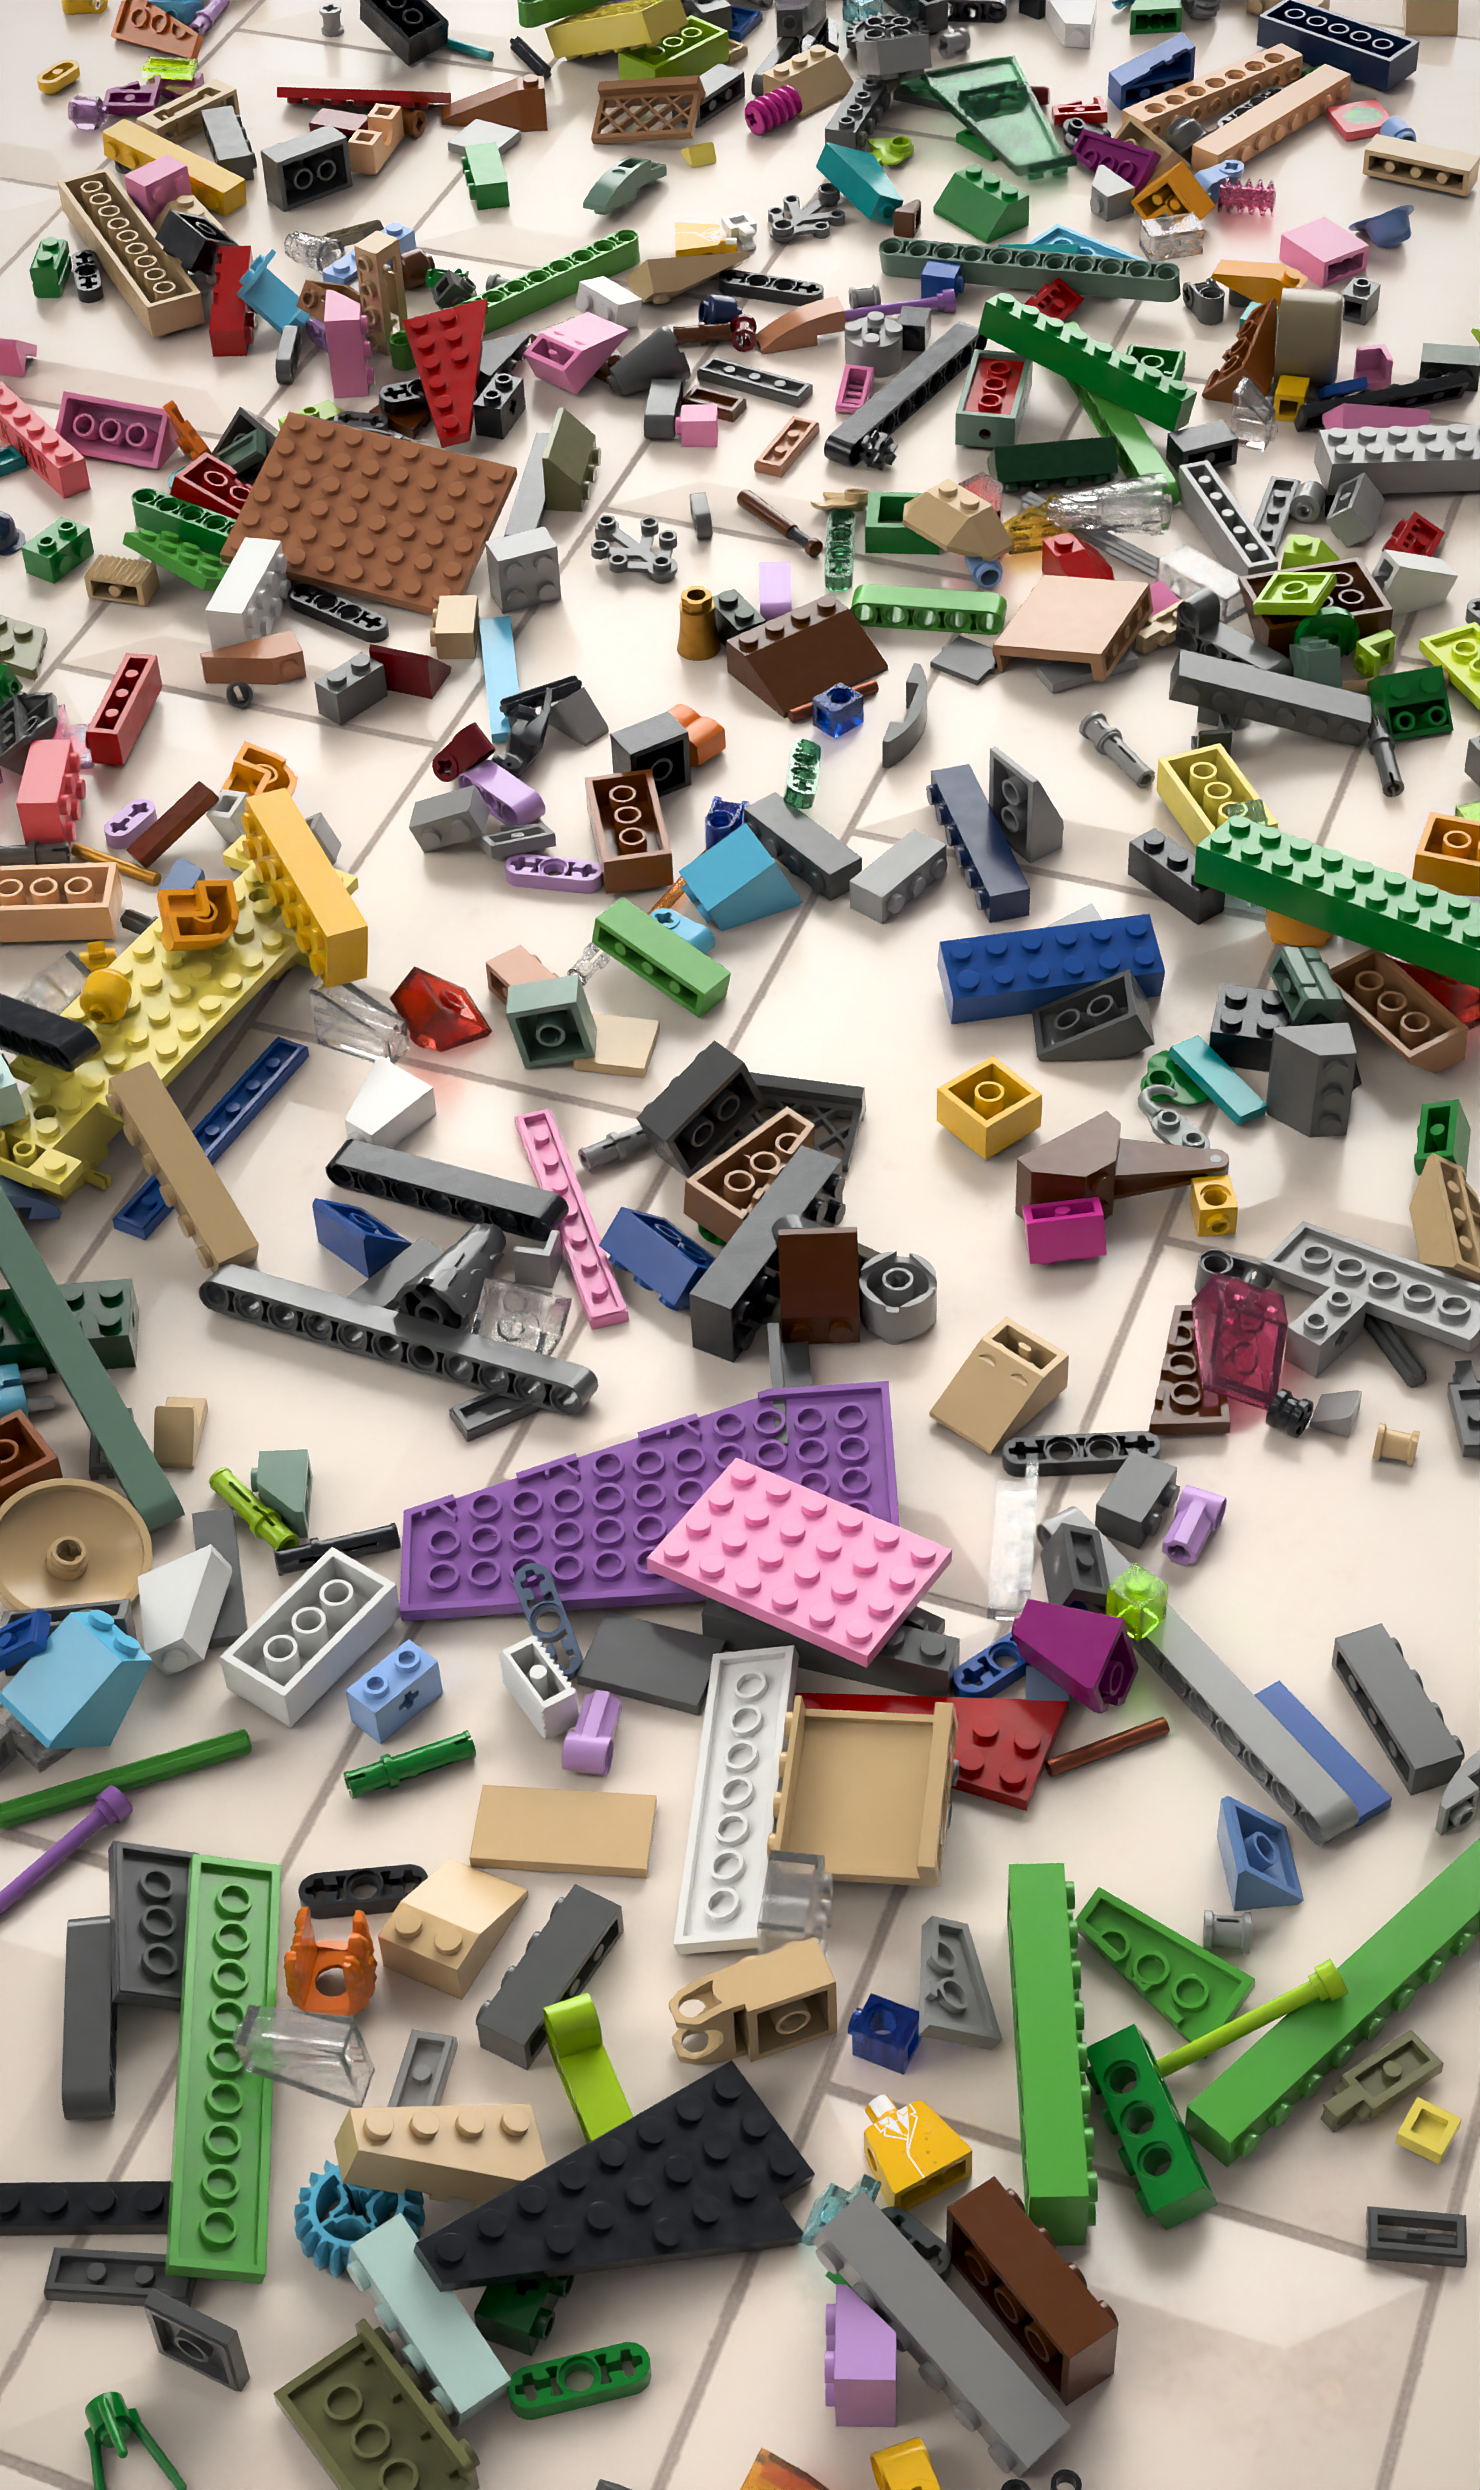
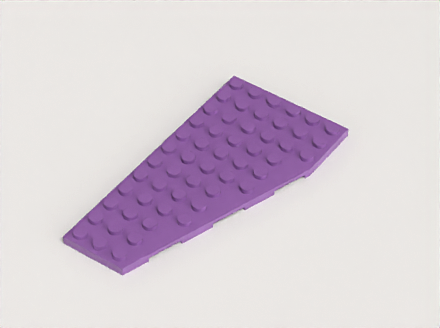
[400,1381,900,1621]

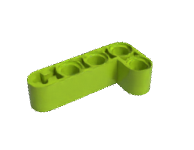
[543,1992,633,2143]

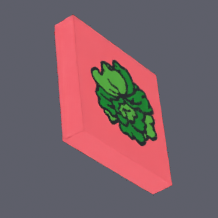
[1326,99,1391,141]

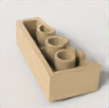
[334,2104,547,2208]

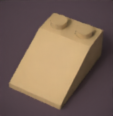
[378,1858,529,2000]

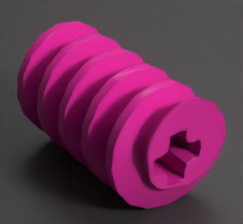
[745,85,802,135]

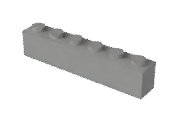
[1178,460,1278,590]
[813,2191,1072,2478]

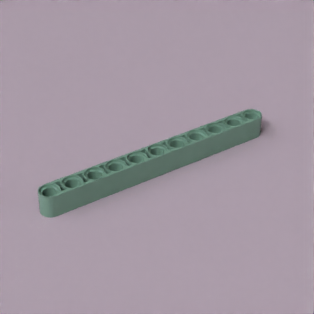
[879,237,1181,302]
[0,1186,185,1533]

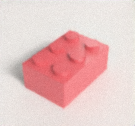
[16,739,86,855]

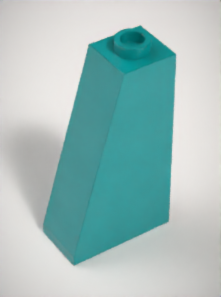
[816,142,904,226]

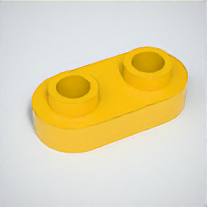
[37,60,81,95]

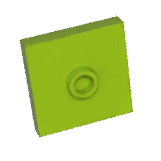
[1253,572,1337,615]

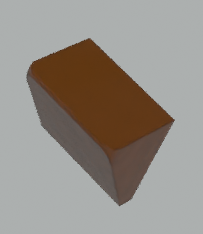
[893,199,921,238]

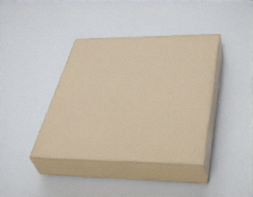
[573,1013,660,1078]

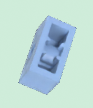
[346,1639,443,1745]

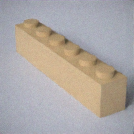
[105,1061,259,1273]

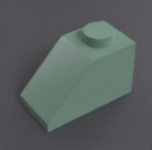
[251,1449,313,1538]

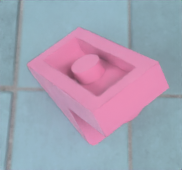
[0,338,37,377]

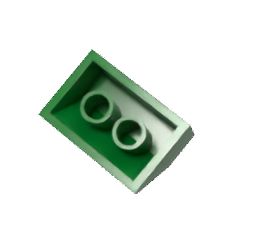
[933,164,1029,244]

